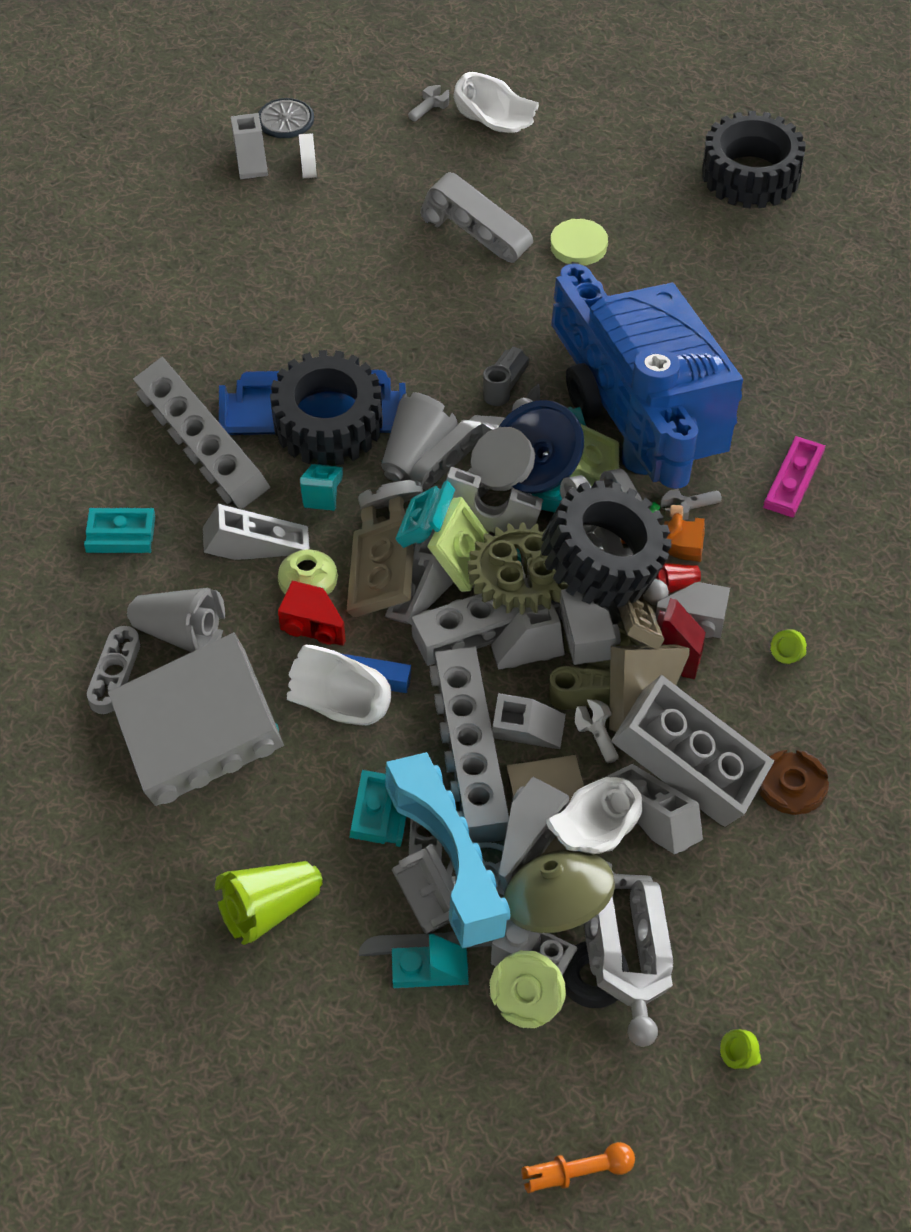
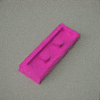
[763,436,826,518]

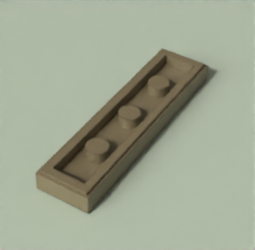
[618,596,664,650]

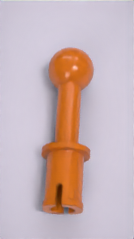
[521,1142,635,1193]

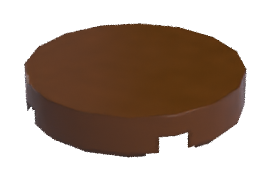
[759,750,829,815]

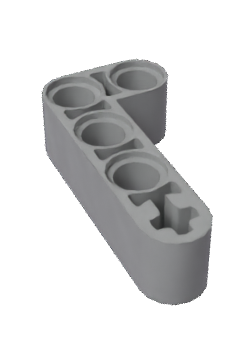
[420,172,533,263]

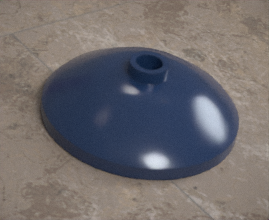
[499,400,584,494]

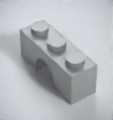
[446,466,543,533]

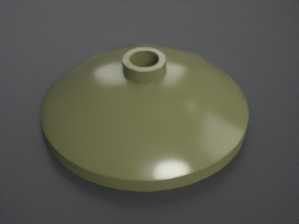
[504,849,615,933]

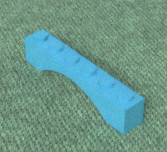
[385,752,511,948]

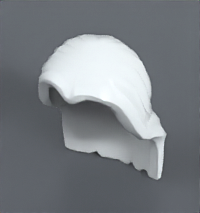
[453,72,539,133]
[287,645,391,725]
[546,777,642,855]

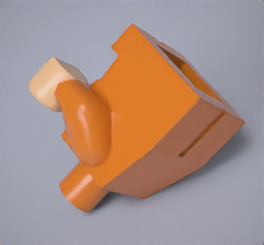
[664,505,705,562]

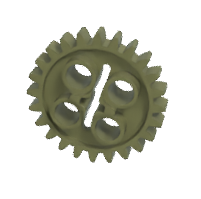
[468,522,569,615]

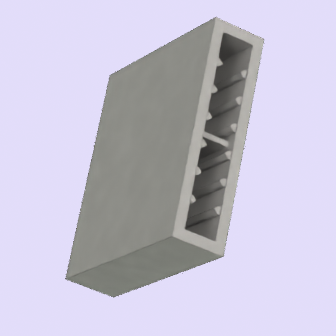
[108,632,284,806]

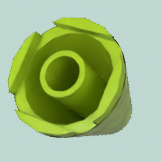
[215,861,323,945]

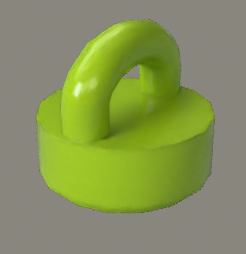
[771,629,806,664]
[720,1029,761,1069]

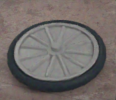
[258,98,314,138]

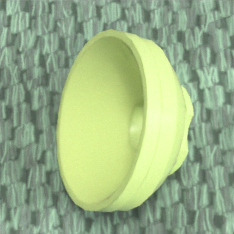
[278,549,338,595]

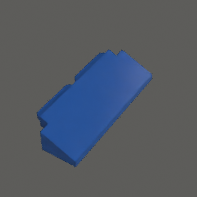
[219,370,406,435]

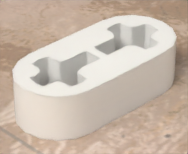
[299,133,317,179]

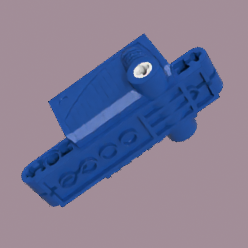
[551,264,743,489]

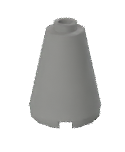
[381,392,458,482]
[127,588,225,652]

